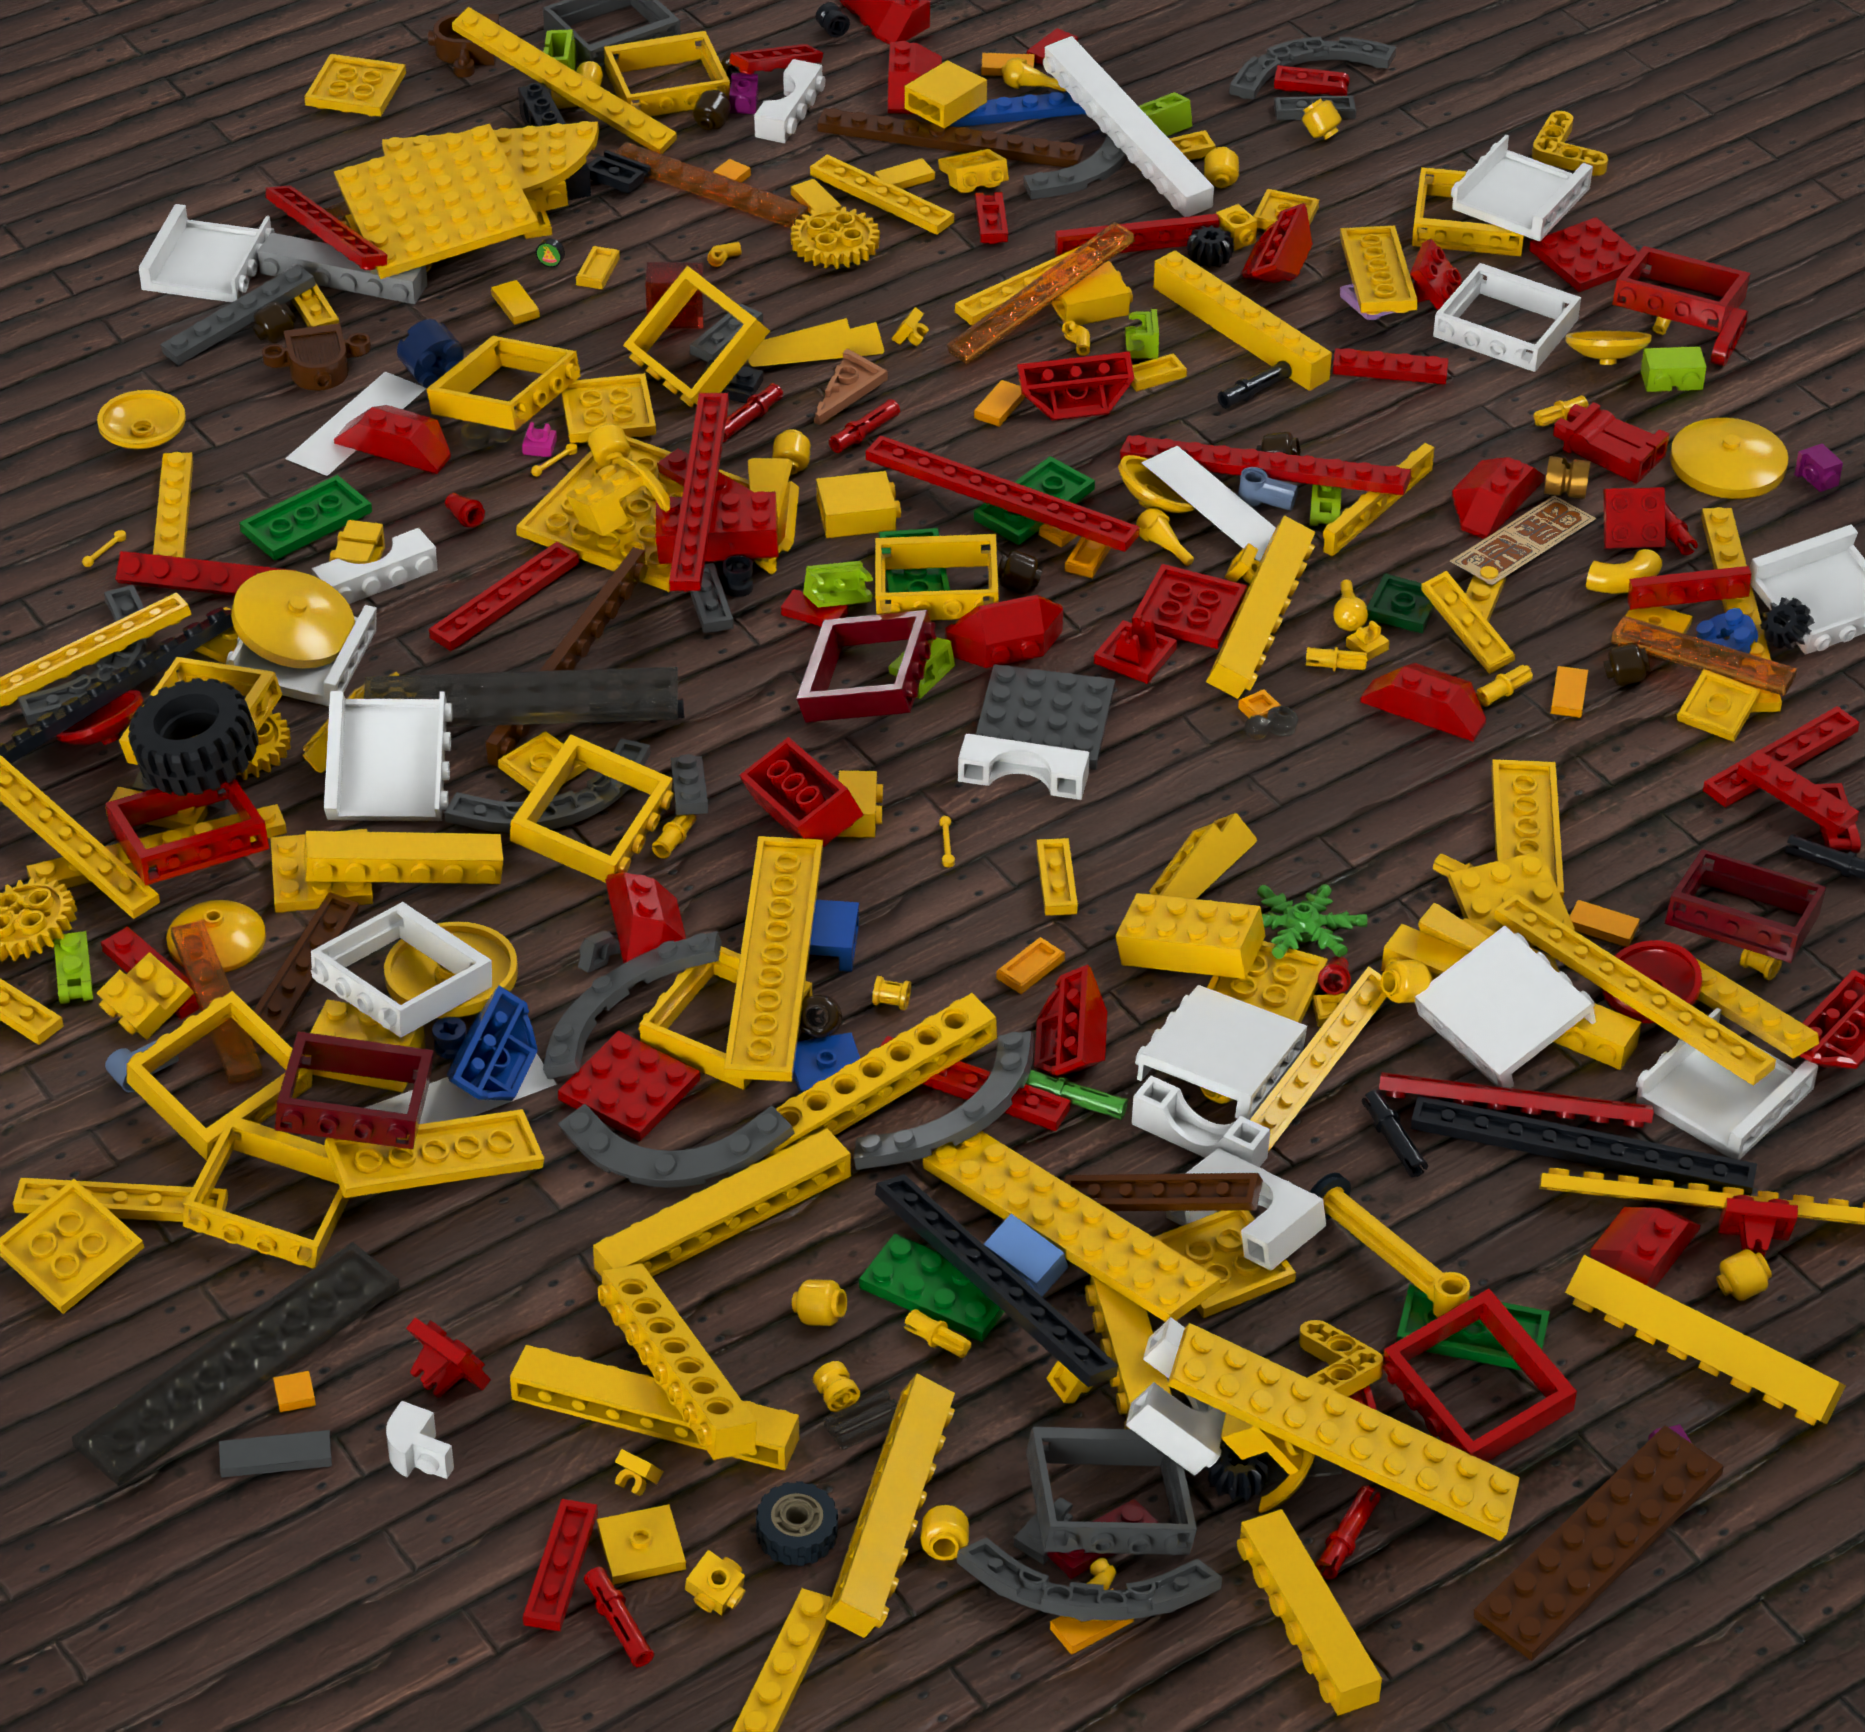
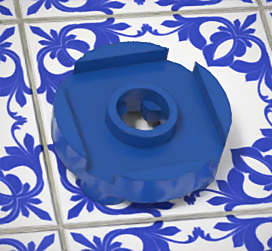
[1695,608,1758,664]

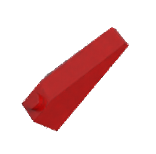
[839,0,930,45]

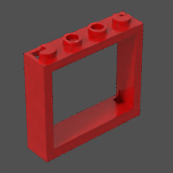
[1612,246,1751,333]
[105,779,269,886]
[1382,1288,1577,1462]

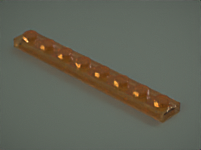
[614,142,808,228]
[947,222,1135,364]

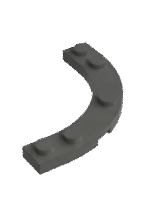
[1229,37,1396,100]
[1023,135,1128,200]
[18,585,148,725]
[444,738,651,833]
[543,931,722,1079]
[854,1031,1034,1170]
[558,1104,795,1188]
[957,1537,1222,1621]

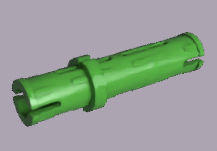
[1026,1070,1128,1120]

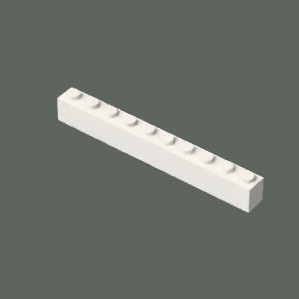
[1043,36,1214,217]

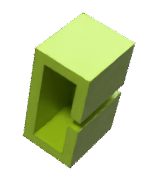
[543,29,577,71]
[1641,347,1706,392]

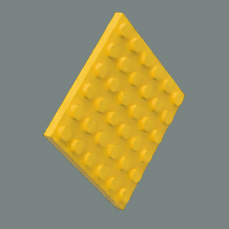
[334,123,540,279]
[516,436,749,592]

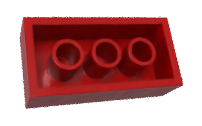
[655,491,779,564]
[739,737,864,848]

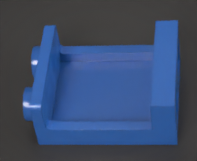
[809,900,859,972]

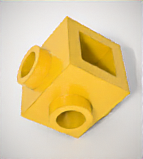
[685,1550,746,1616]

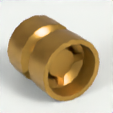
[1544,456,1591,499]

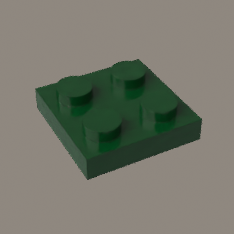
[1367,573,1435,634]

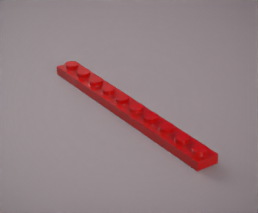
[669,393,729,592]
[866,435,1140,552]
[1120,435,1411,495]

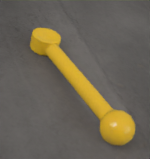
[531,443,577,477]
[82,530,126,567]
[939,815,955,868]

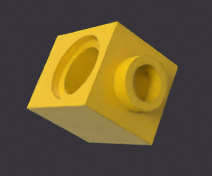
[1216,204,1257,251]

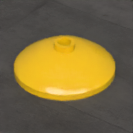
[1565,331,1651,365]
[97,390,186,449]
[1118,455,1195,513]
[166,900,266,974]

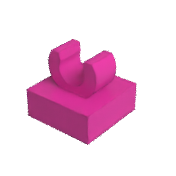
[522,422,557,457]

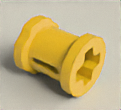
[1739,949,1783,980]
[872,976,911,1010]

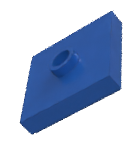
[793,1032,860,1094]

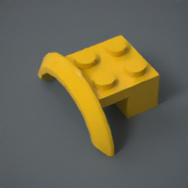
[566,457,670,536]
[1221,1413,1315,1513]

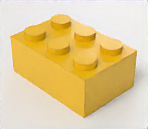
[305,999,425,1093]

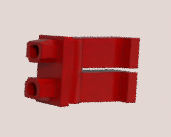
[1553,402,1670,484]

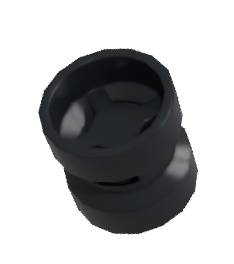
[815,2,850,38]
[723,555,754,597]

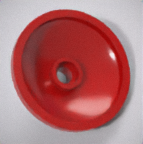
[56,690,144,745]
[1602,940,1702,1024]

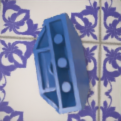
[447,985,538,1101]

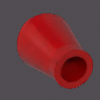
[445,493,485,527]
[1318,956,1351,995]

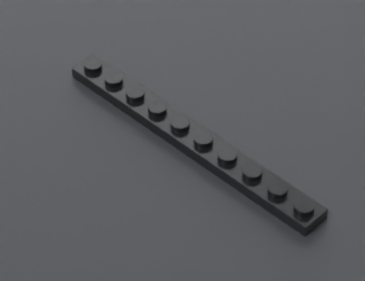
[0,607,233,764]
[1410,1096,1757,1196]
[875,1174,1119,1387]

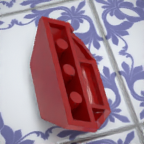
[888,41,942,114]
[1241,203,1313,283]
[1017,351,1135,421]
[334,405,451,474]
[1452,457,1545,539]
[945,595,1063,668]
[1360,663,1486,742]
[605,872,686,963]
[1034,964,1108,1076]
[1799,969,1865,1069]
[1590,1207,1701,1289]

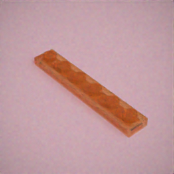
[1611,616,1797,696]
[171,920,262,1084]

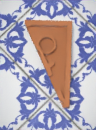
[814,349,888,425]

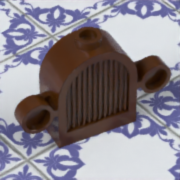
[428,13,500,78]
[262,323,371,391]

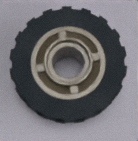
[756,1481,838,1566]

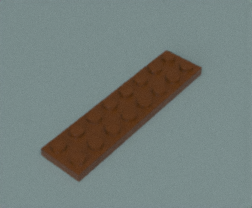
[1474,1425,1724,1661]

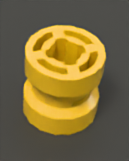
[813,1361,860,1412]

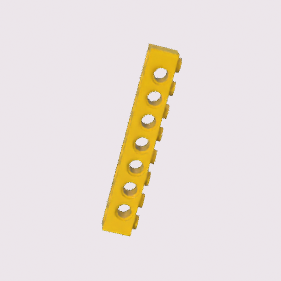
[764,993,997,1159]
[598,1263,757,1460]

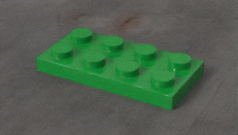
[974,456,1095,545]
[239,475,372,560]
[879,528,950,604]
[859,1233,1004,1342]
[1396,1284,1550,1371]

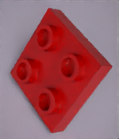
[1410,238,1462,310]
[1603,487,1665,548]
[1094,614,1177,684]
[1718,1195,1798,1258]
[406,1317,491,1398]

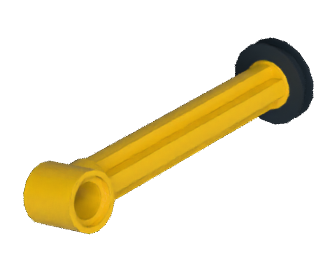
[1310,1172,1470,1318]

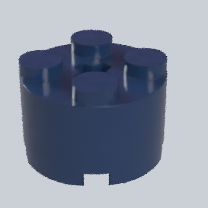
[397,319,464,388]

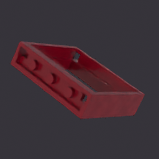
[796,610,936,723]
[1664,849,1826,963]
[275,1031,433,1149]

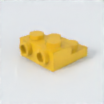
[938,149,1009,193]
[97,952,194,1040]

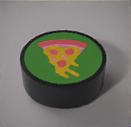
[536,238,565,267]

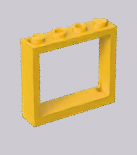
[604,31,730,117]
[1412,167,1524,256]
[623,266,770,407]
[426,336,581,431]
[875,534,999,620]
[119,657,282,765]
[510,734,675,883]
[638,946,813,1090]
[127,991,313,1161]
[183,1115,350,1269]

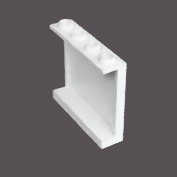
[1451,135,1593,242]
[139,204,275,302]
[1749,524,1865,655]
[226,605,377,706]
[324,691,453,821]
[1415,926,1596,1088]
[1135,985,1307,1119]
[1636,1007,1818,1160]

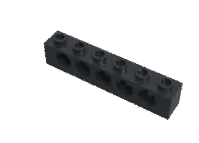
[518,82,591,201]

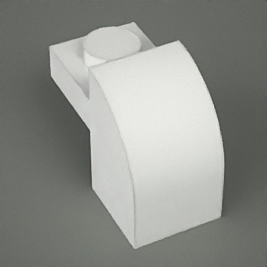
[386,1401,454,1479]

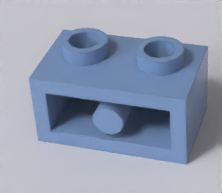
[984,1214,1068,1297]

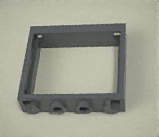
[543,0,681,69]
[1026,1427,1197,1555]

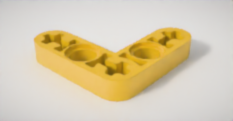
[1532,111,1608,176]
[1299,1320,1383,1397]

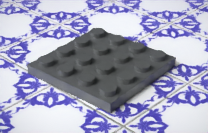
[976,664,1115,770]

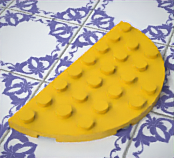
[382,121,599,193]

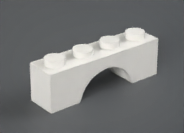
[754,59,826,143]
[311,528,438,604]
[958,733,1090,800]
[1132,1075,1270,1168]

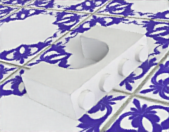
[1166,1148,1326,1271]
[1126,1317,1226,1476]

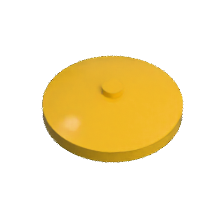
[1670,418,1788,499]
[231,570,355,669]
[384,922,518,1018]

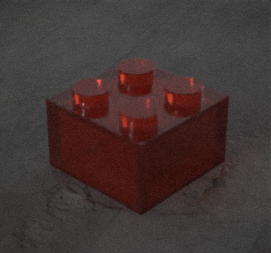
[645,262,705,329]

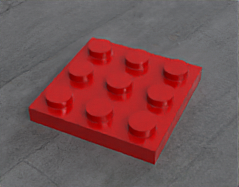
[1529,217,1646,292]
[1132,564,1247,649]
[558,1030,700,1141]

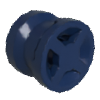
[432,1017,466,1059]

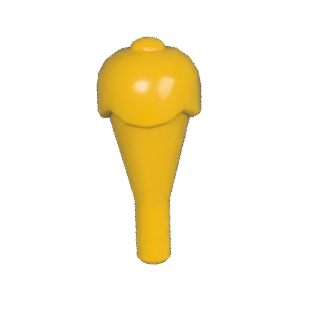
[1001,58,1066,92]
[1136,508,1194,566]
[1333,579,1368,632]

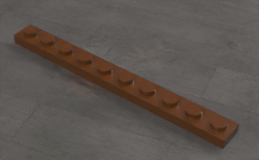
[817,108,1084,168]
[485,547,648,767]

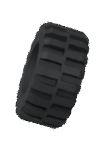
[128,678,258,796]

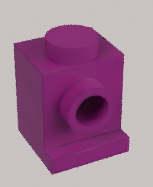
[729,73,759,114]
[1794,443,1843,492]

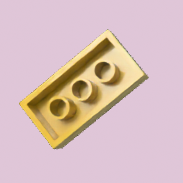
[1115,893,1266,979]

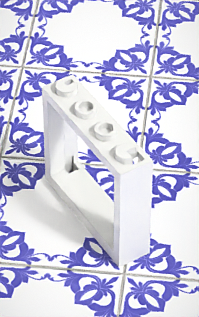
[1433,263,1581,372]
[311,902,492,1038]

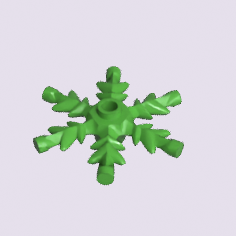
[1257,884,1367,959]

